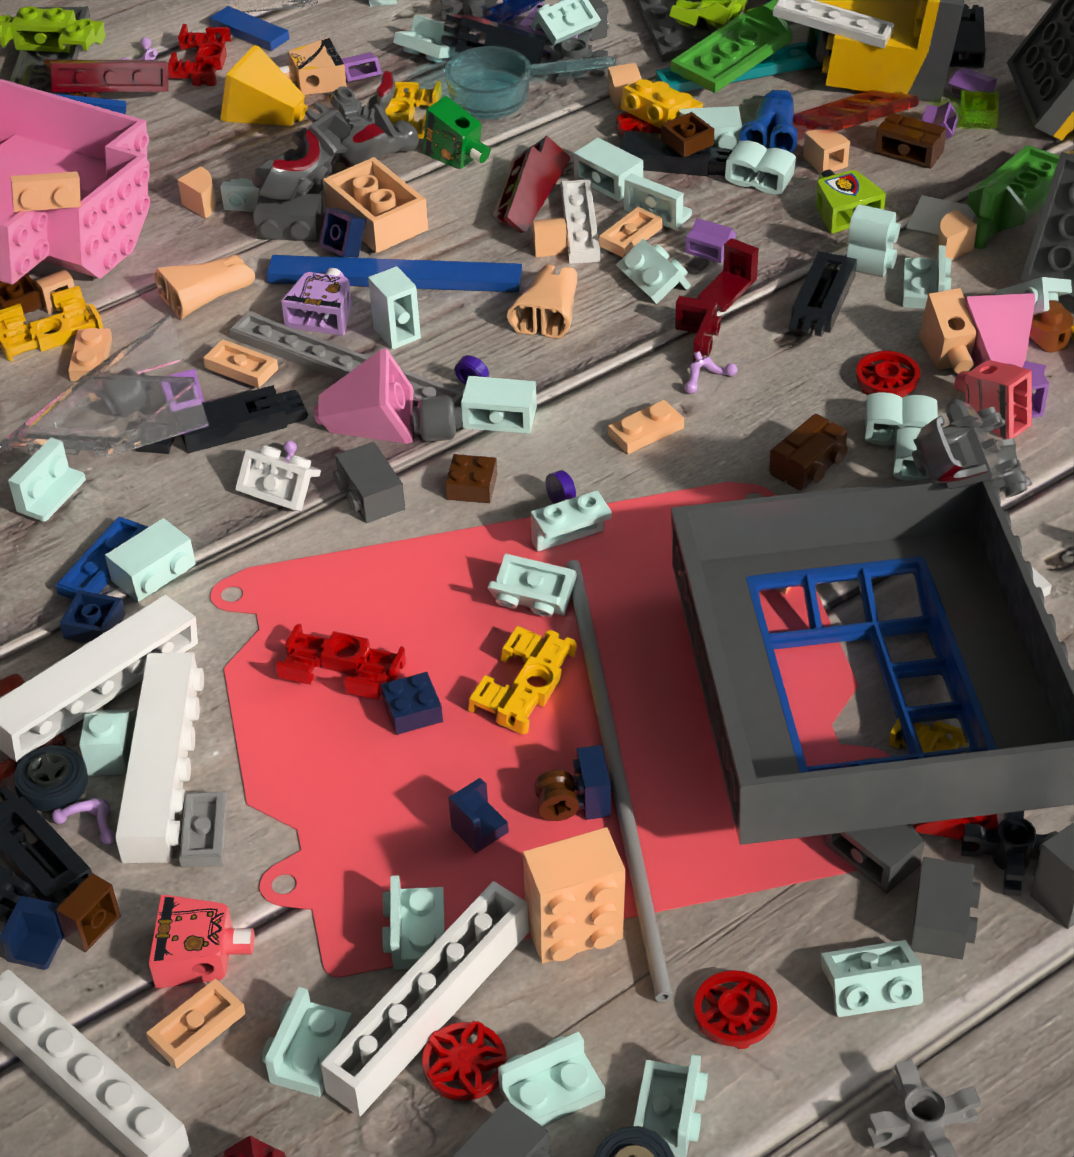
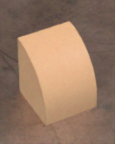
[608,63,641,110]
[803,130,850,174]
[178,166,216,219]
[937,209,977,260]
[531,218,567,257]
[33,270,74,314]

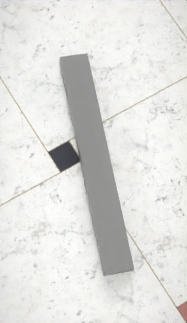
[229,312,464,409]

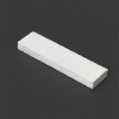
[773,0,895,49]
[560,179,600,264]

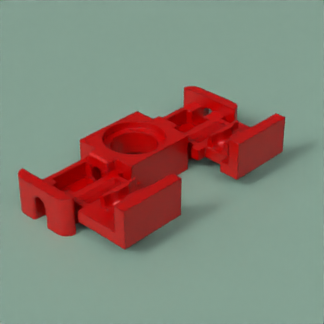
[168,24,232,86]
[276,624,406,700]

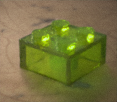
[959,90,999,129]

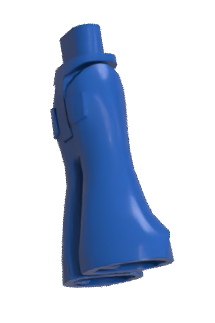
[740,90,798,153]

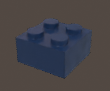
[319,208,366,258]
[60,590,125,643]
[381,672,443,735]
[573,745,611,820]

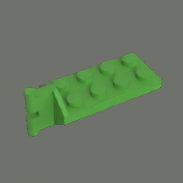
[671,0,792,93]
[967,145,1060,249]

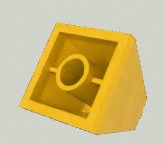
[220,45,308,126]

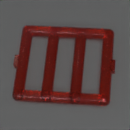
[793,90,919,132]

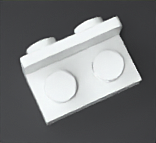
[235,445,321,511]

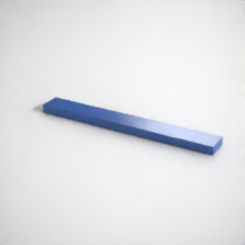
[267,255,522,292]

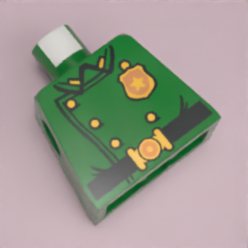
[423,95,491,169]

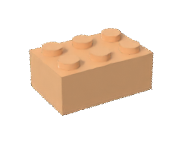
[323,157,428,253]
[523,827,625,964]

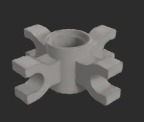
[866,1059,981,1157]

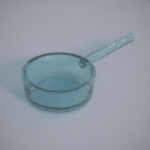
[444,46,616,119]

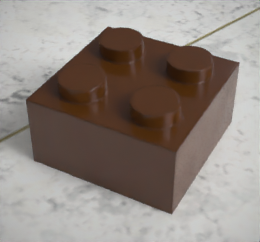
[661,112,714,158]
[0,273,44,314]
[445,454,498,504]
[56,873,121,953]

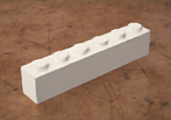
[0,594,198,762]
[115,652,204,863]
[320,881,529,1117]
[0,969,192,1157]

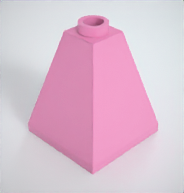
[966,293,1036,368]
[313,348,413,444]

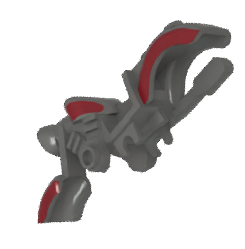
[252,71,419,201]
[912,399,1032,498]

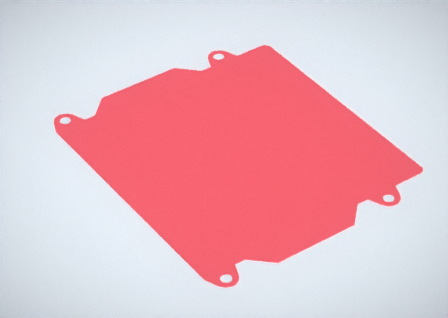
[210,482,891,978]

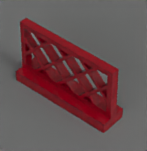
[43,60,168,92]

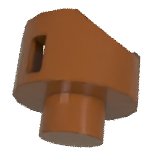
[1029,301,1073,353]

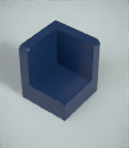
[448,778,509,853]
[0,896,64,970]

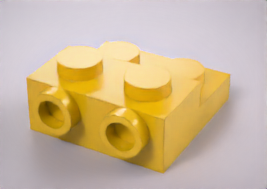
[620,79,703,129]

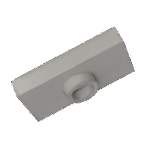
[179,791,227,868]

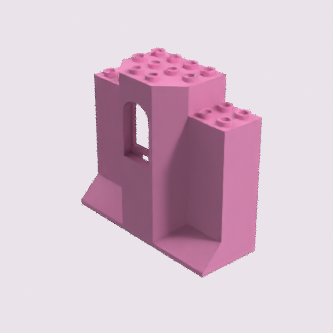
[0,79,150,285]

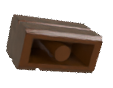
[875,112,947,169]
[769,413,848,491]

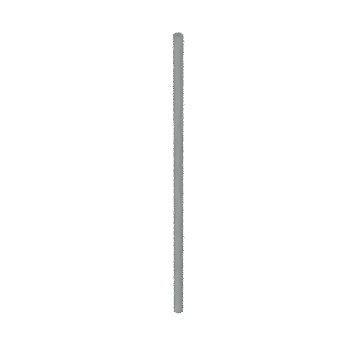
[566,560,673,1002]

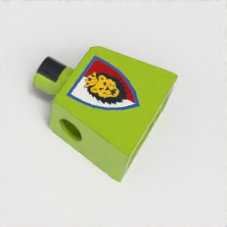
[815,169,886,234]

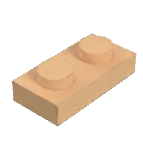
[10,171,81,212]
[599,207,662,257]
[68,328,112,381]
[203,339,278,388]
[608,400,684,455]
[146,978,246,1069]

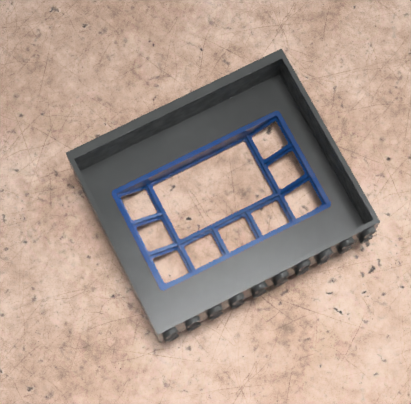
[671,478,1074,845]

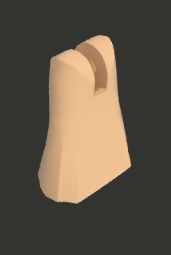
[154,255,255,320]
[507,265,577,339]

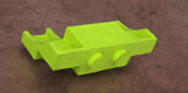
[669,0,748,28]
[0,6,106,53]

